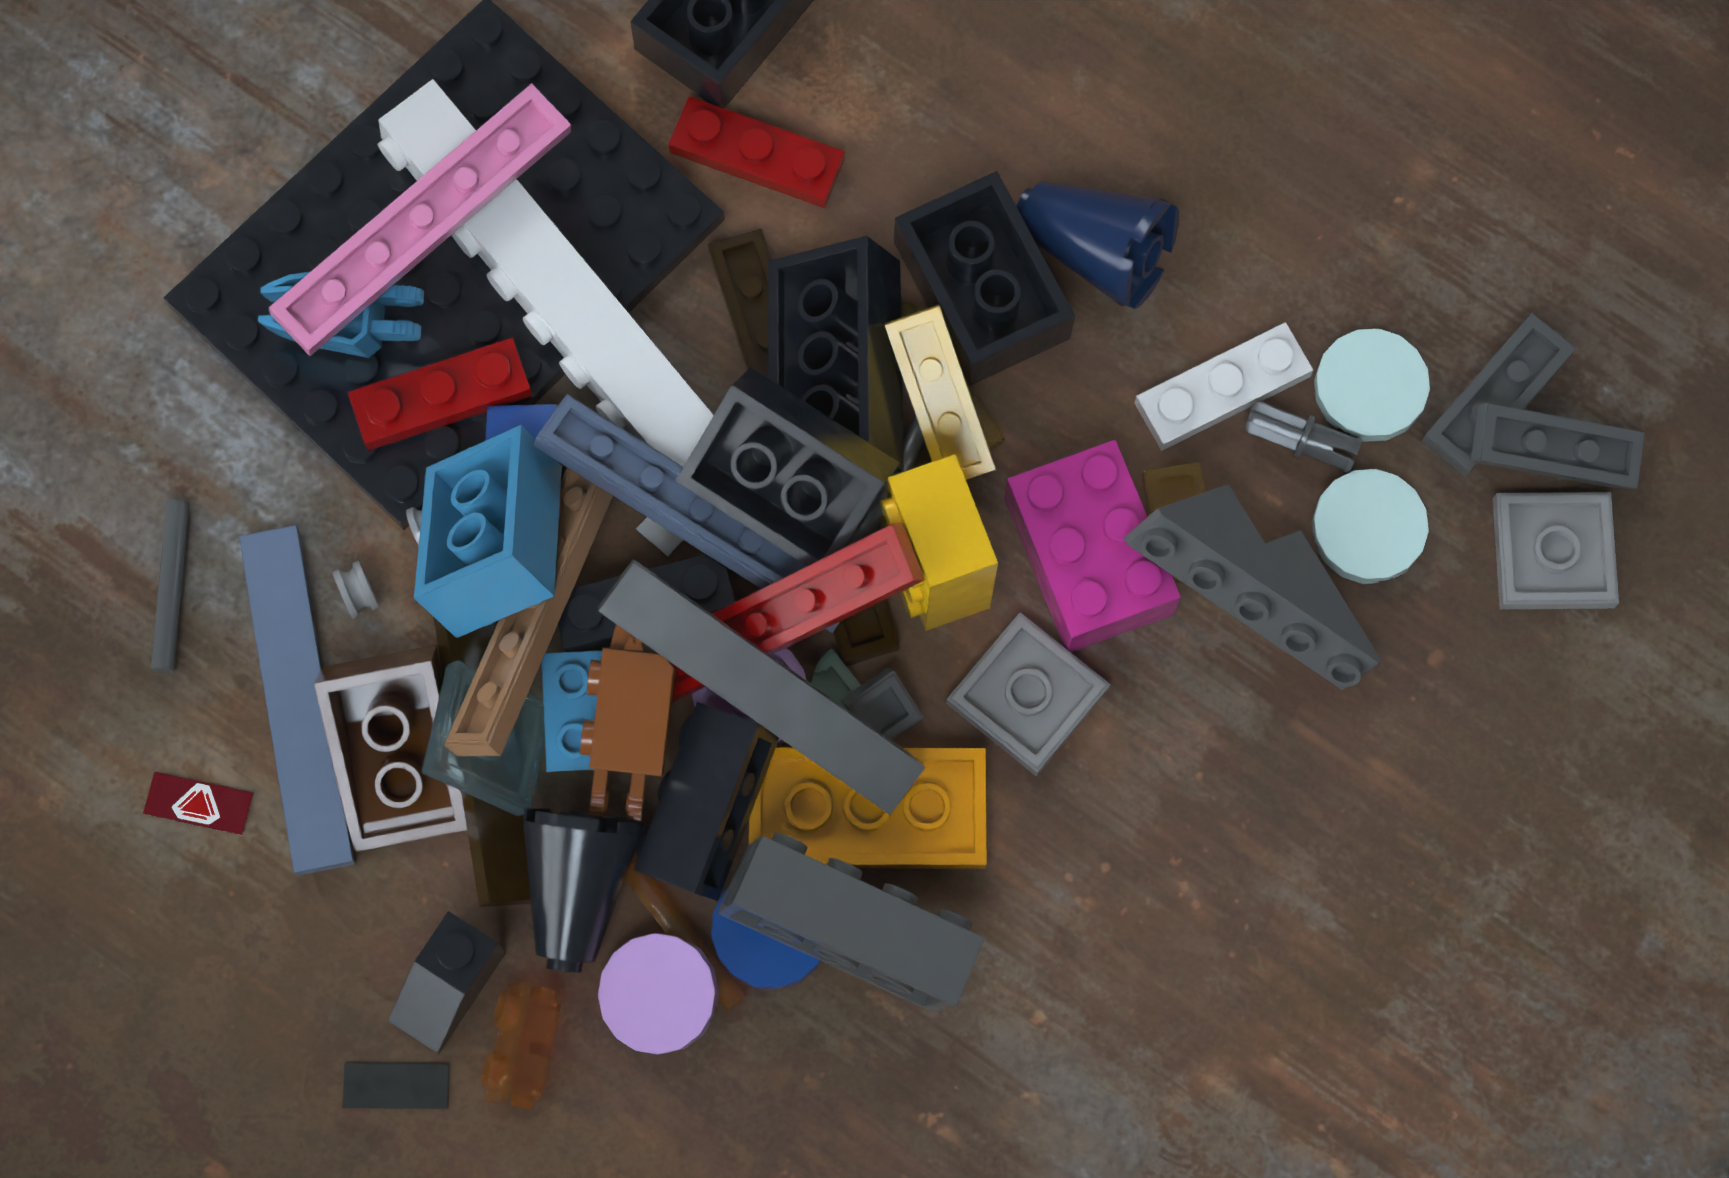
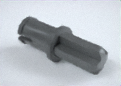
[1245,401,1362,473]

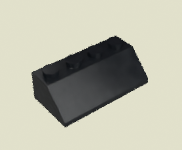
[768,236,904,474]

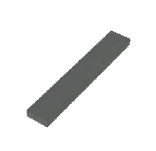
[598,559,926,815]

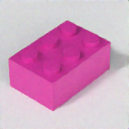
[1004,440,1181,653]

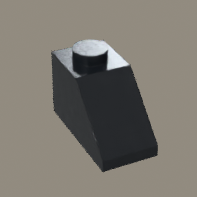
[388,911,506,1054]

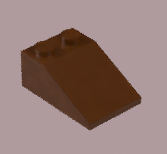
[314,644,467,852]

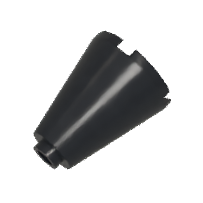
[523,807,643,973]

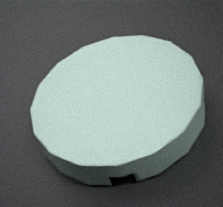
[1314,329,1430,442]
[1311,469,1429,584]

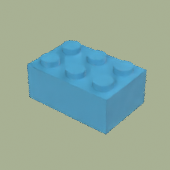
[414,425,562,638]

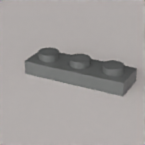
[1421,313,1576,477]
[1470,403,1645,490]

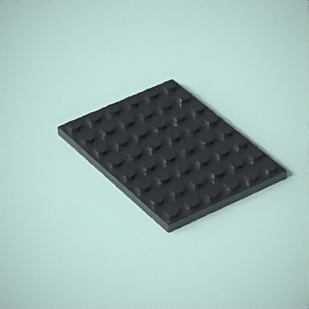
[163,0,725,530]

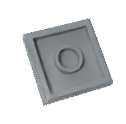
[1493,492,1619,609]
[946,613,1111,776]

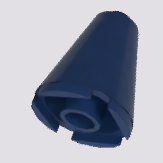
[1016,181,1179,309]

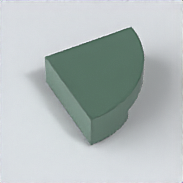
[811,648,861,707]

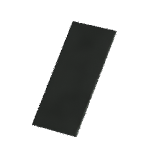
[342,1063,449,1109]

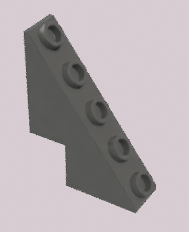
[1123,484,1382,690]

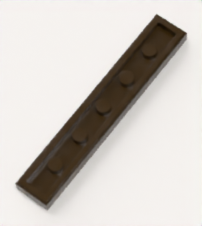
[433,617,531,907]

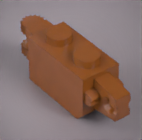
[580,624,676,822]

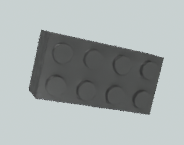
[717,833,985,1012]

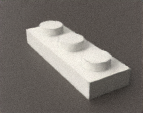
[1134,322,1313,451]

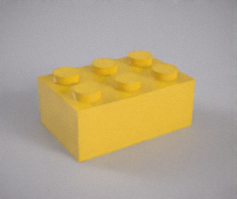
[879,454,998,631]

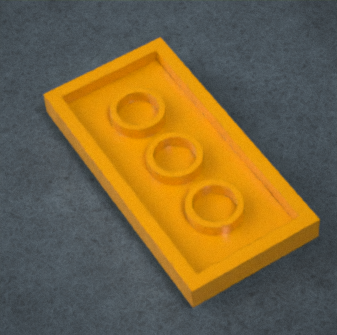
[749,747,987,869]

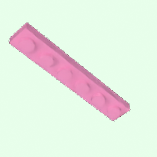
[269,83,571,356]

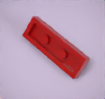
[668,96,845,208]
[348,337,532,451]

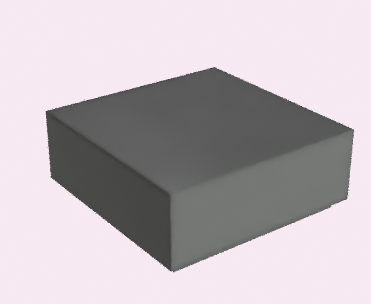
[841,667,924,740]

